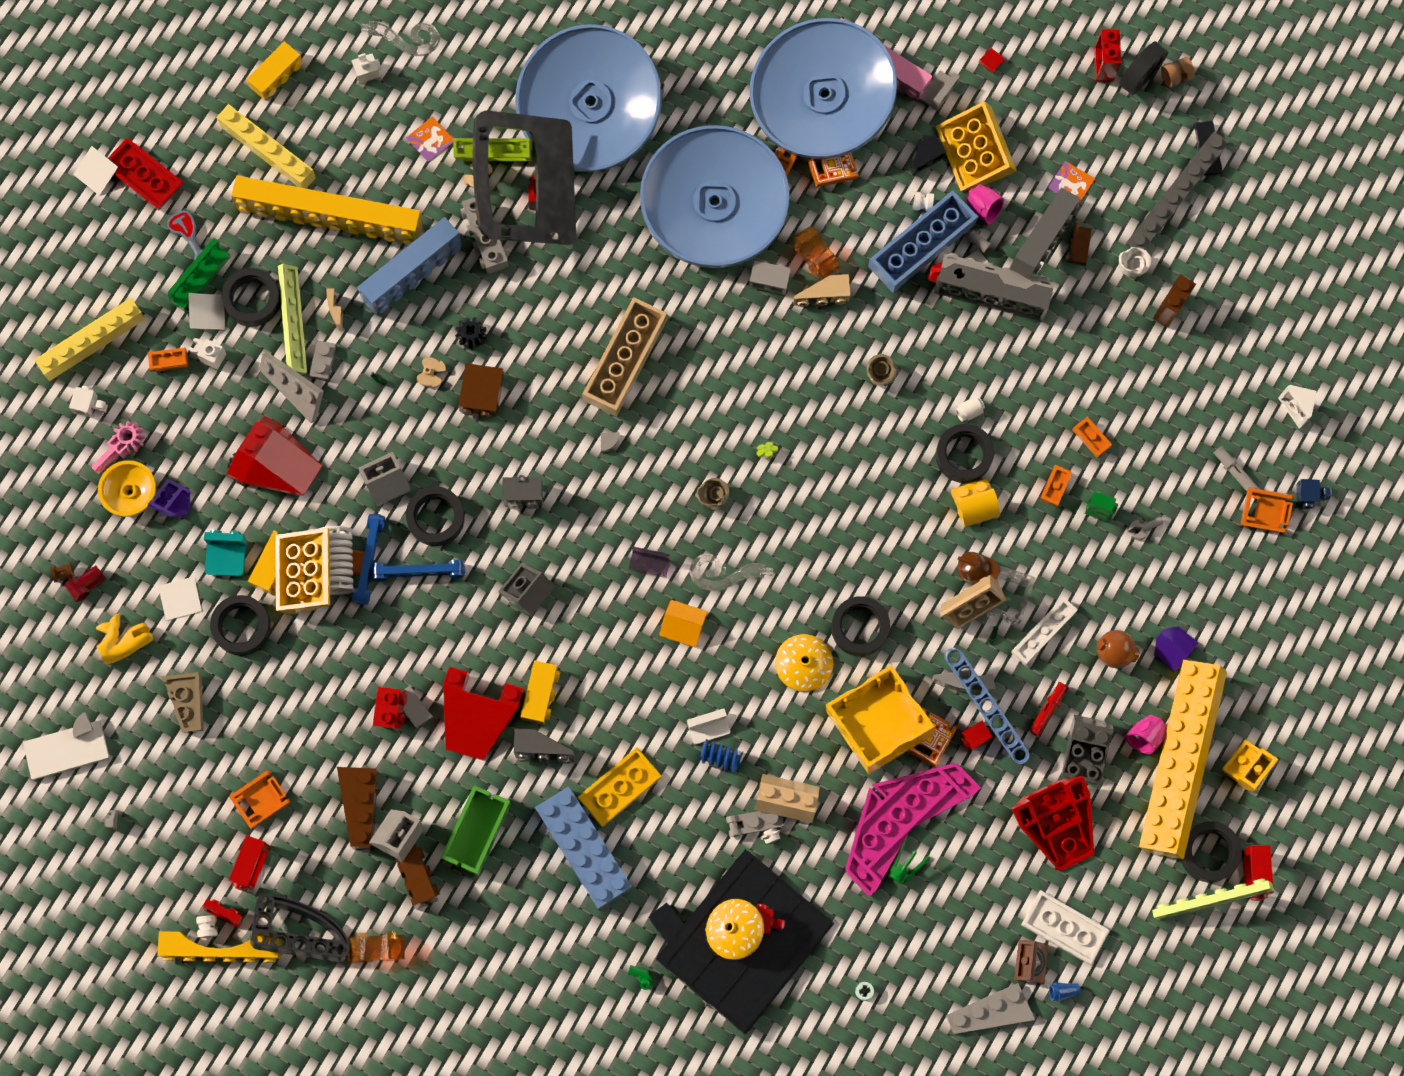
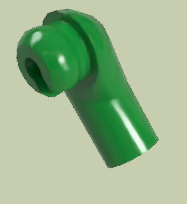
[628,965,653,990]

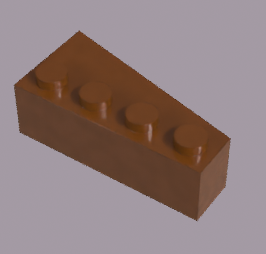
[394,839,440,910]

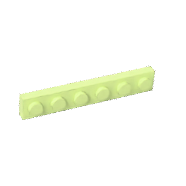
[278,264,307,375]
[1152,879,1274,920]

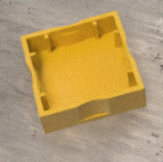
[826,665,935,775]

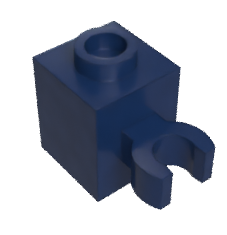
[1296,479,1333,509]

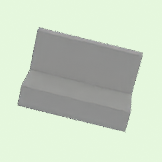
[920,70,960,111]

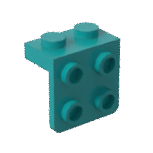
[204,530,247,577]

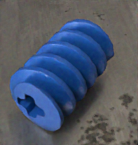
[700,739,743,774]

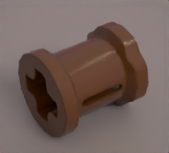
[51,562,75,583]

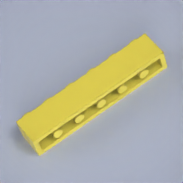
[216,104,316,189]
[34,298,145,381]

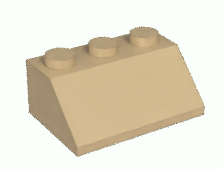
[940,575,1006,629]
[755,774,820,823]

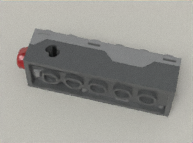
[929,253,1055,322]

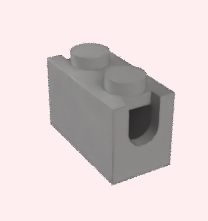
[749,260,791,295]

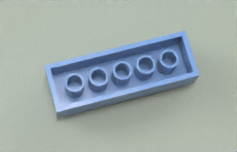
[868,191,978,293]
[358,217,462,315]
[535,786,632,910]

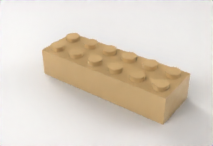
[582,297,667,417]

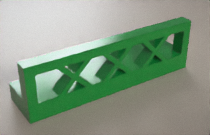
[167,238,231,312]

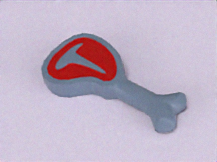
[167,211,203,260]

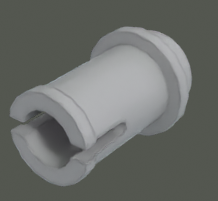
[967,230,991,253]

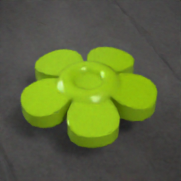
[757,442,778,458]

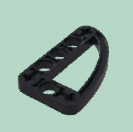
[250,894,350,962]

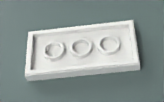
[23,720,110,780]
[1021,890,1110,965]

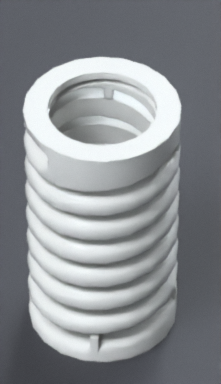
[319,526,354,595]

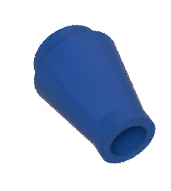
[1049,982,1080,1002]

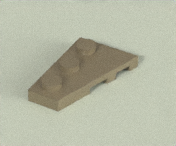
[161,672,204,733]

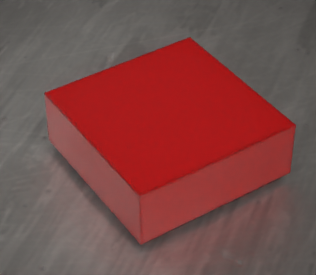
[979,48,1005,74]

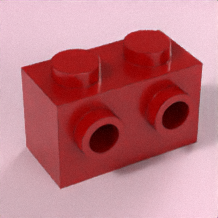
[373,686,407,729]

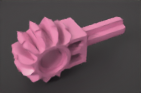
[92,421,146,474]

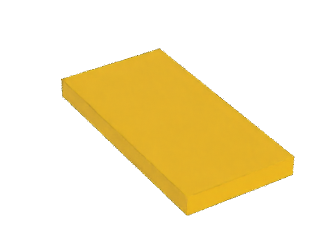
[577,747,662,828]

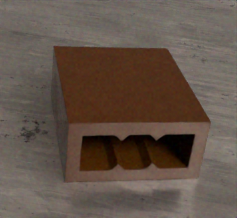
[1152,274,1196,328]
[458,363,504,418]

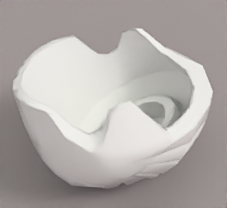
[1119,247,1151,277]

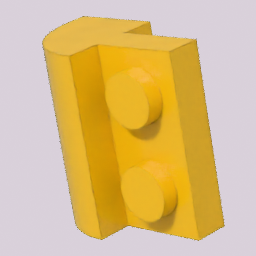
[951,479,1000,527]
[1222,739,1278,792]

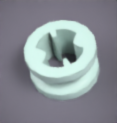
[855,982,874,1001]

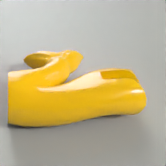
[96,614,154,665]

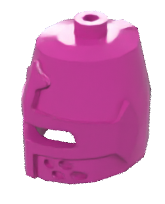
[967,184,1004,226]
[1124,715,1167,754]

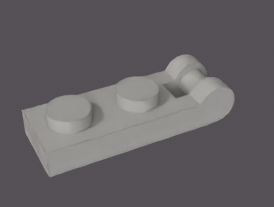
[726,811,784,837]

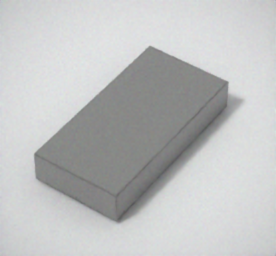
[403,686,433,729]

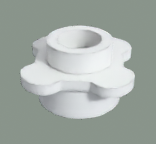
[761,828,781,844]

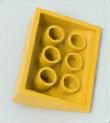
[936,101,1017,192]
[276,528,330,615]

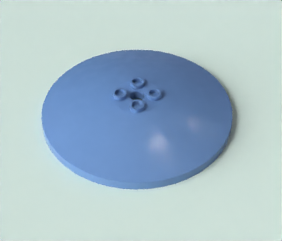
[750,18,897,159]
[515,24,662,172]
[640,125,789,268]

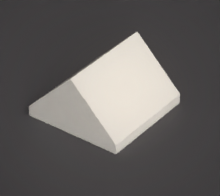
[1278,385,1317,429]

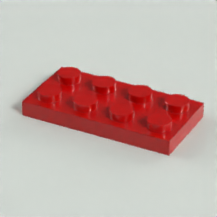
[108,138,184,211]

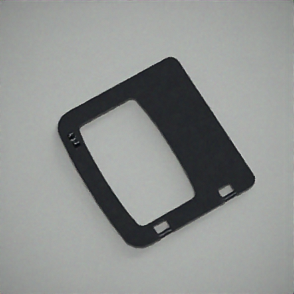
[473,110,577,245]

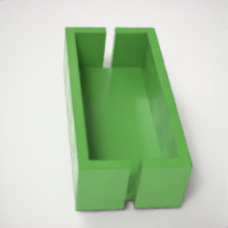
[441,785,511,876]

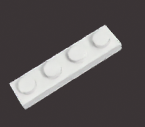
[1011,597,1078,665]

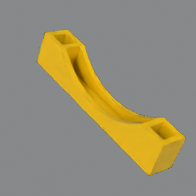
[157,931,282,963]

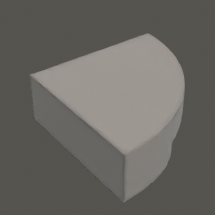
[601,432,620,453]
[73,712,94,739]
[105,810,118,830]

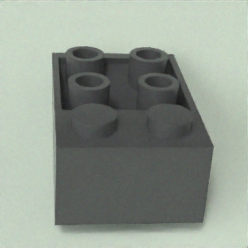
[1061,714,1114,784]
[514,729,574,764]

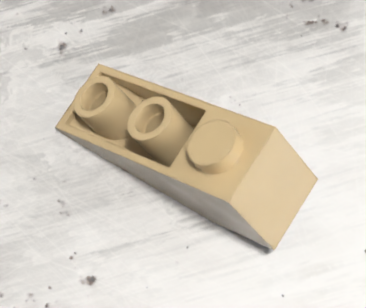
[793,274,850,307]

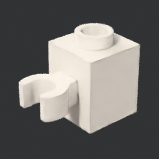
[351,53,382,84]
[188,338,226,370]
[69,386,108,418]

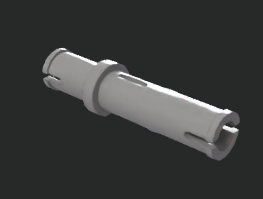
[1213,445,1260,491]

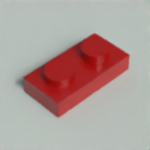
[202,899,243,928]

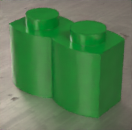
[1084,490,1118,522]

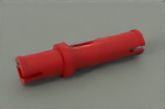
[1028,682,1069,737]

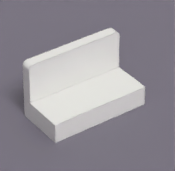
[687,709,731,745]

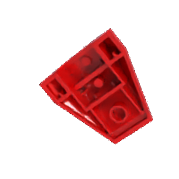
[226,416,322,496]
[1011,776,1094,872]

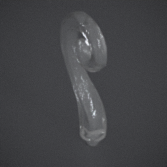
[361,21,440,56]
[689,554,773,591]

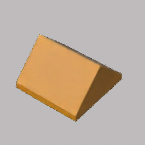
[659,600,708,648]

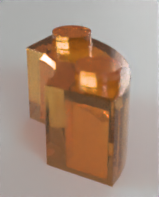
[792,226,840,280]
[348,931,405,962]

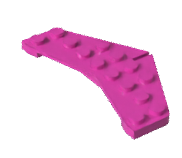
[845,764,981,897]

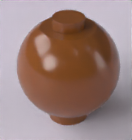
[1097,630,1140,669]

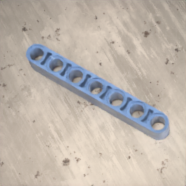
[945,648,1029,764]

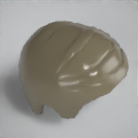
[866,354,897,387]
[696,478,729,510]

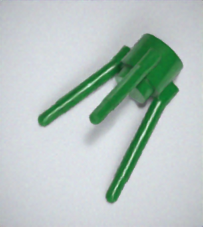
[889,837,930,885]

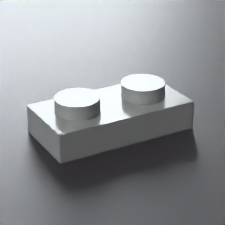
[309,340,336,381]

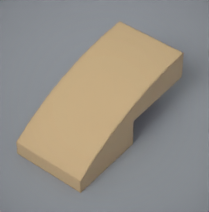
[327,289,343,330]

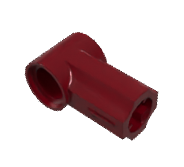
[64,565,106,602]

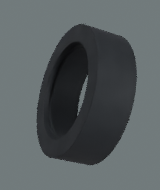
[1119,41,1169,95]
[222,268,281,327]
[935,424,994,483]
[406,486,465,546]
[210,595,271,656]
[831,596,890,656]
[1180,821,1242,883]

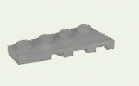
[259,352,324,423]
[945,983,1035,1034]

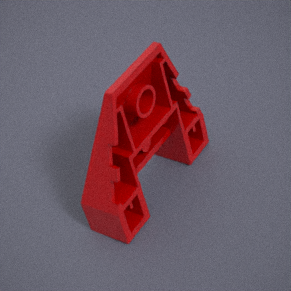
[443,666,525,761]

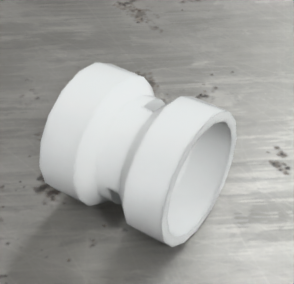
[913,192,934,211]
[196,915,218,938]

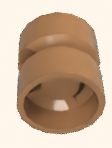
[1161,57,1195,88]

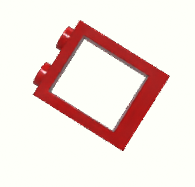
[1094,29,1121,82]
[229,835,271,893]
[1242,845,1274,901]

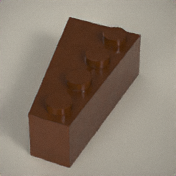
[337,767,379,850]

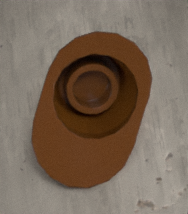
[957,552,999,584]

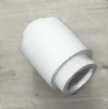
[955,397,985,422]

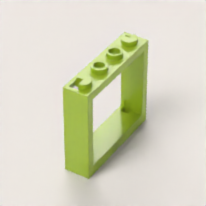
[453,138,533,161]

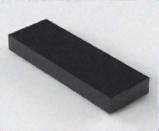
[1194,121,1223,176]

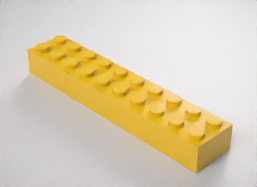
[231,175,423,245]
[1139,660,1227,859]

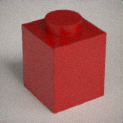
[960,720,993,752]

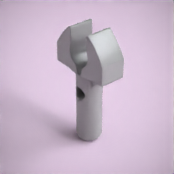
[1128,517,1163,541]

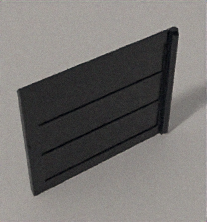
[655,849,835,1035]

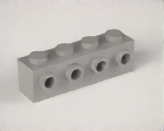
[460,197,509,274]

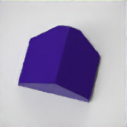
[148,479,191,517]
[1154,626,1198,672]

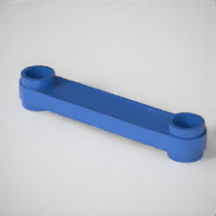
[352,513,385,605]
[371,560,465,581]

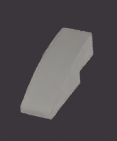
[932,670,995,693]

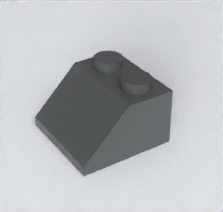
[498,563,555,616]

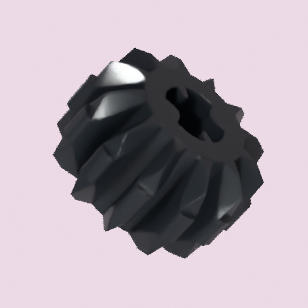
[455,317,487,349]

